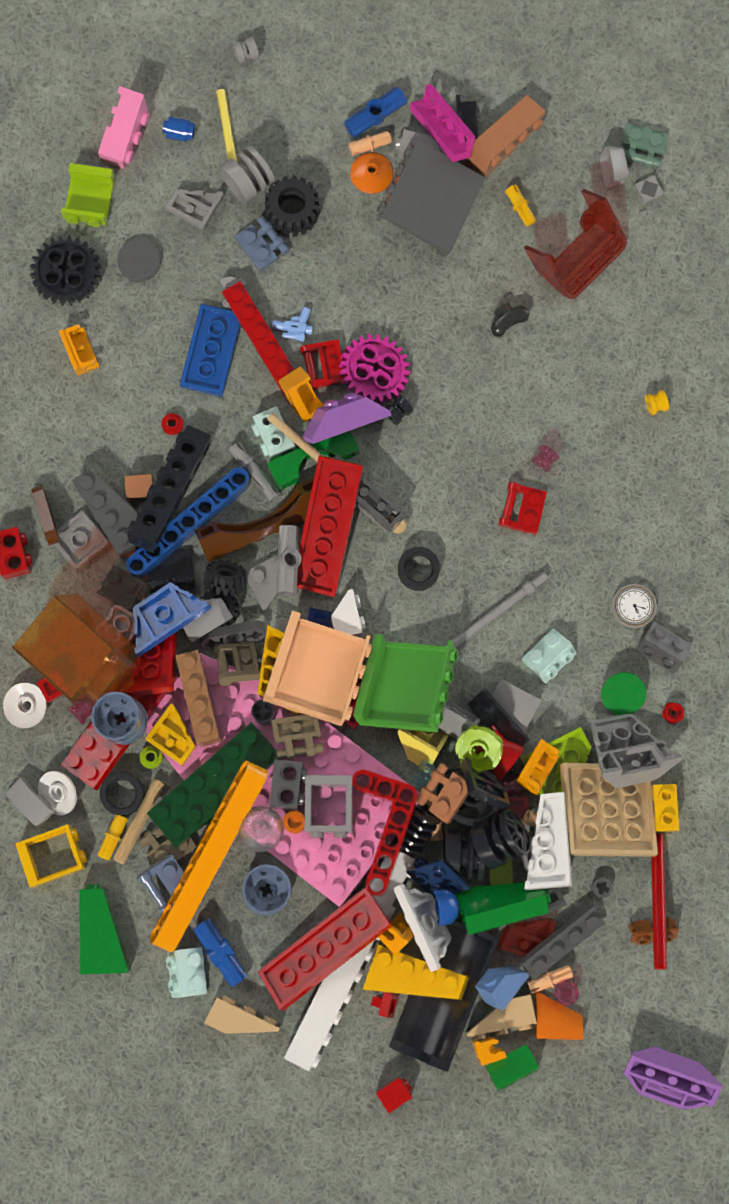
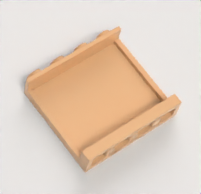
[263,611,372,726]

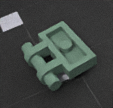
[621,123,668,168]

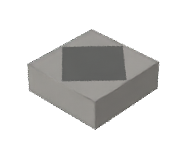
[634,175,664,205]

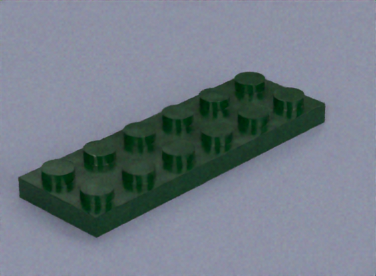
[147,722,280,849]

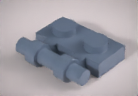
[234,216,290,272]

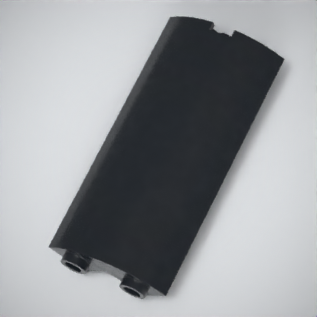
[389,917,499,1072]

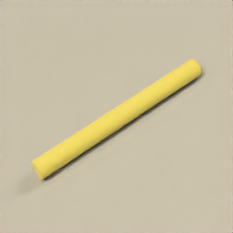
[217,89,237,162]

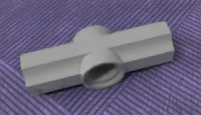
[274,525,301,595]

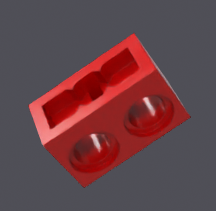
[0,527,33,580]

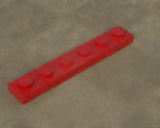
[222,281,294,405]

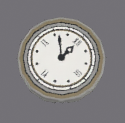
[611,584,657,629]

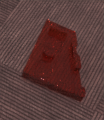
[497,918,557,957]

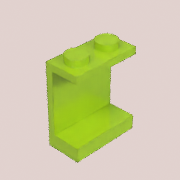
[61,163,115,227]

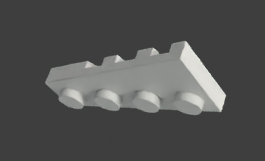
[524,792,572,890]

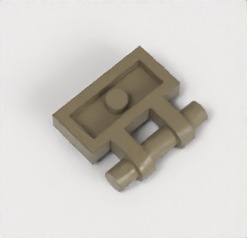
[271,715,323,760]
[137,827,197,865]

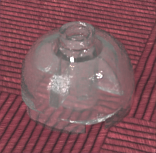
[238,805,285,853]

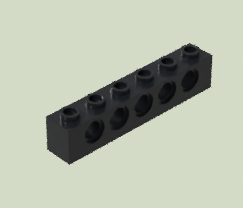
[127,425,212,553]

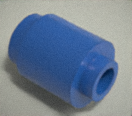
[162,117,195,142]

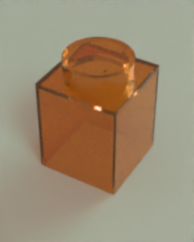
[12,594,136,703]

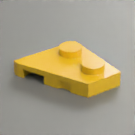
[145,704,196,766]

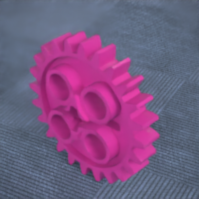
[339,334,410,405]

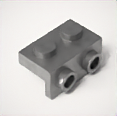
[636,621,692,674]

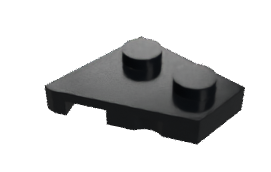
[460,757,510,810]

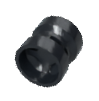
[384,395,414,426]
[251,699,277,726]

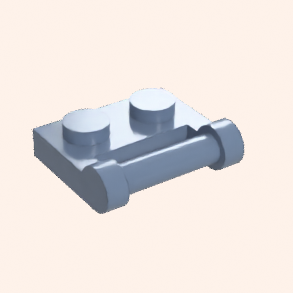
[137,853,184,914]

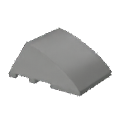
[591,714,683,788]

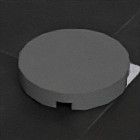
[117,239,161,282]

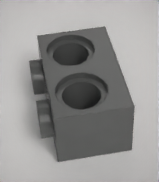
[269,759,307,810]

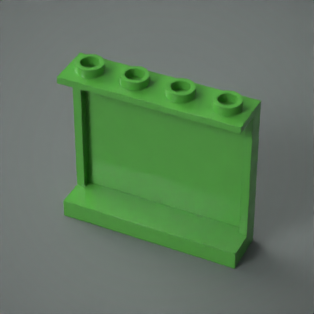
[353,634,458,732]

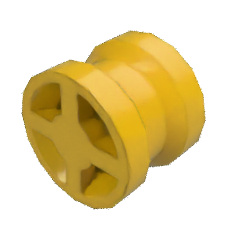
[645,390,669,416]

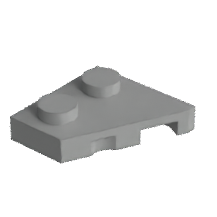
[165,189,224,231]

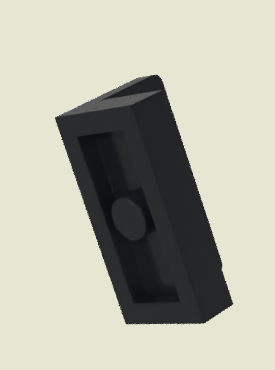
[455,95,478,142]

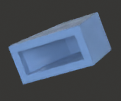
[475,966,530,1011]

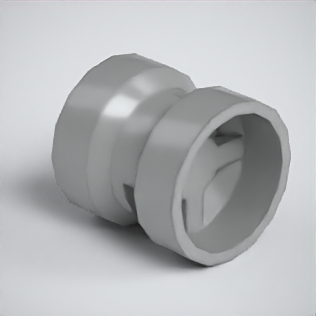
[232,37,259,64]

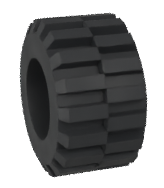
[265,176,320,237]

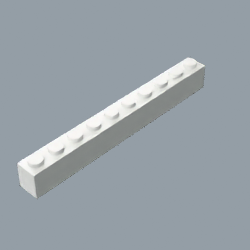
[284,852,415,1071]

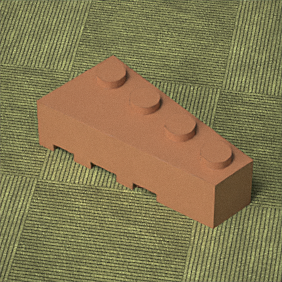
[463,95,546,179]

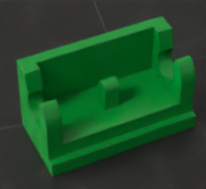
[485,1044,539,1092]

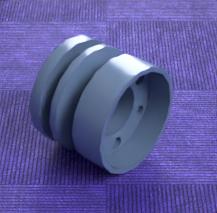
[91,691,148,745]
[242,864,291,916]

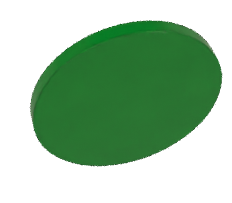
[601,672,647,715]

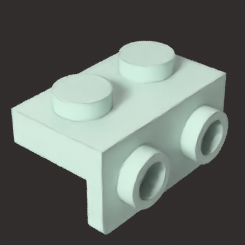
[522,628,576,684]
[166,947,207,998]

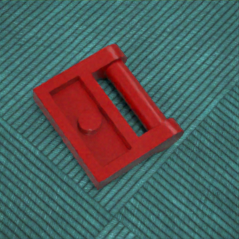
[300,339,345,390]
[498,482,547,535]

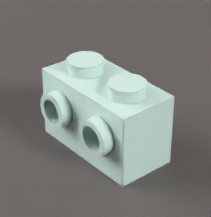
[251,406,295,459]

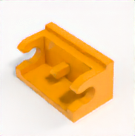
[58,324,99,376]
[515,739,560,795]
[378,912,414,955]
[471,1036,507,1066]

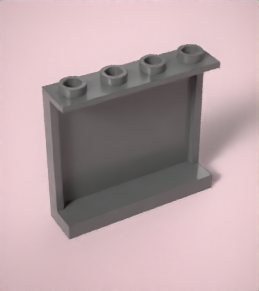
[376,139,485,257]

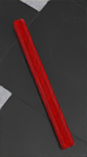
[651,833,667,970]

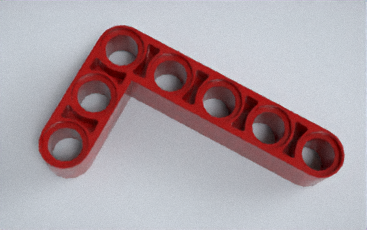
[352,770,418,897]

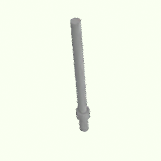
[444,572,549,648]

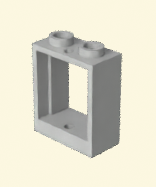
[305,775,353,838]

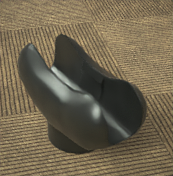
[491,303,530,337]

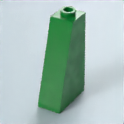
[454,882,551,935]
[79,884,129,975]

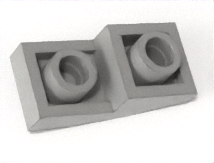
[5,777,54,828]

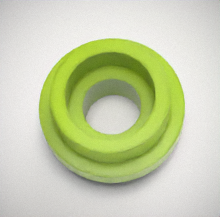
[140,746,163,769]

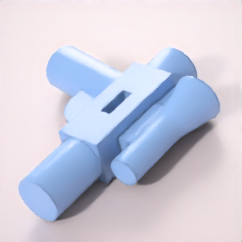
[272,307,313,342]

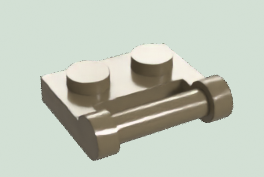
[213,641,260,686]

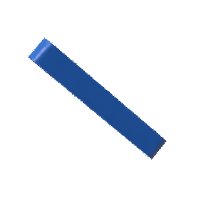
[126,467,250,579]

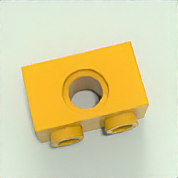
[651,784,679,832]

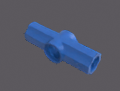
[344,86,407,138]
[193,918,248,988]

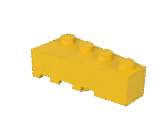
[362,945,469,1000]

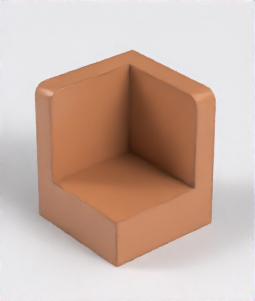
[125,474,154,503]

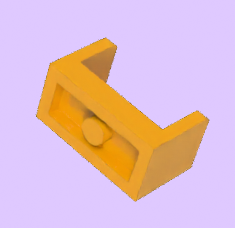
[278,367,324,422]

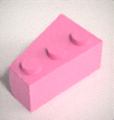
[98,86,150,169]

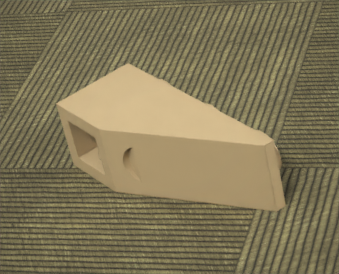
[466,994,536,1040]
[205,995,281,1034]

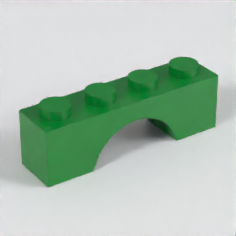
[267,431,359,491]

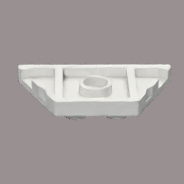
[393,884,452,972]

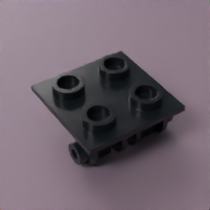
[148,549,196,595]

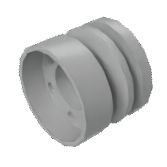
[219,145,275,205]

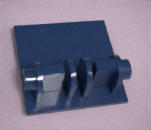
[406,857,470,899]

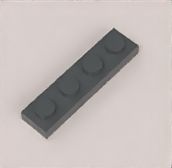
[519,903,605,980]

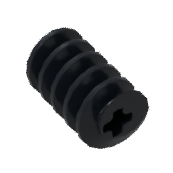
[395,804,441,854]

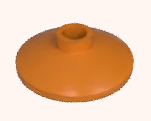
[350,153,393,194]

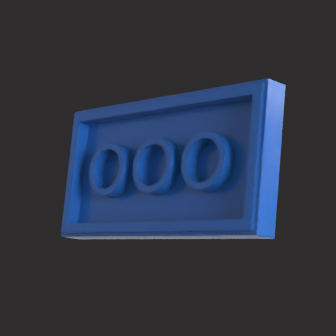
[179,304,241,397]

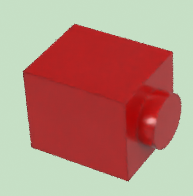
[375,1076,413,1114]

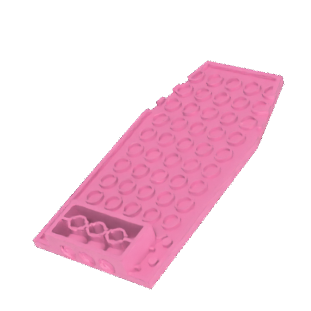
[146,653,420,907]

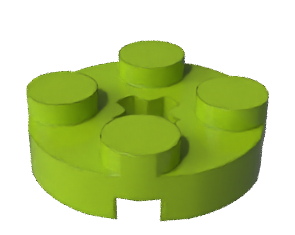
[455,726,503,773]

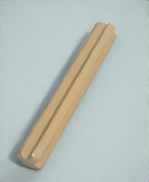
[113,779,165,864]

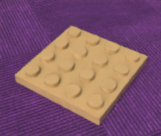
[560,763,658,857]

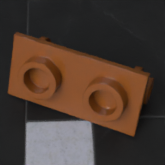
[629,917,679,945]

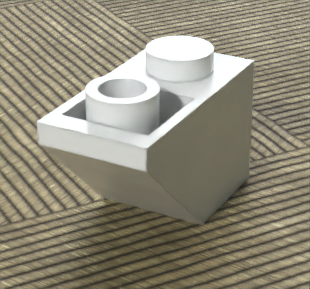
[331,589,366,637]

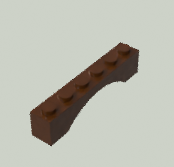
[194,478,314,562]

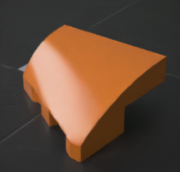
[535,992,584,1040]

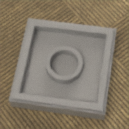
[54,510,111,572]

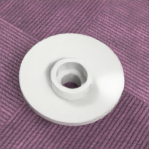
[3,683,47,728]
[38,771,77,816]

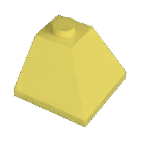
[397,729,449,771]

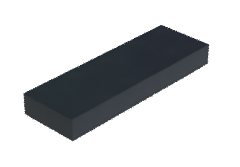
[468,688,530,746]

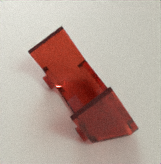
[524,189,627,299]

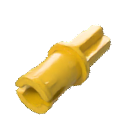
[505,184,536,227]
[98,815,129,860]

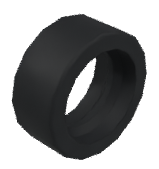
[398,547,440,591]
[99,772,145,816]

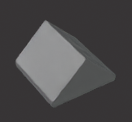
[438,700,481,741]

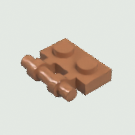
[417,763,468,824]

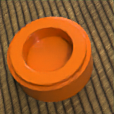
[283,810,305,834]

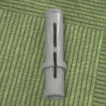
[228,442,281,502]

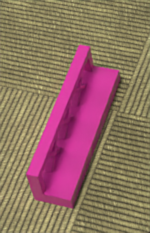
[409,84,475,162]

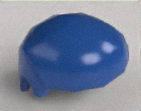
[434,889,460,926]

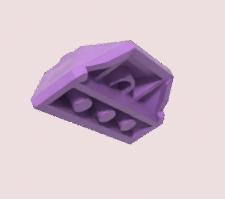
[303,393,391,444]
[624,1047,722,1110]

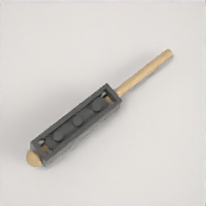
[267,413,407,534]

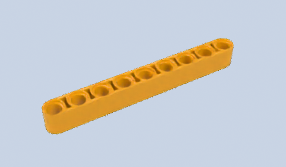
[150,761,268,952]

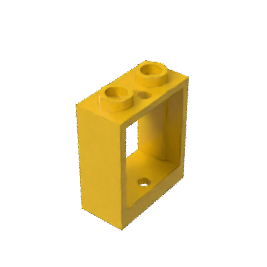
[15,824,87,888]

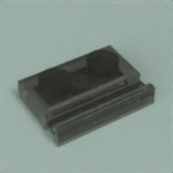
[96,565,149,613]

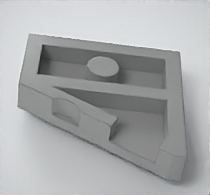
[246,555,289,611]

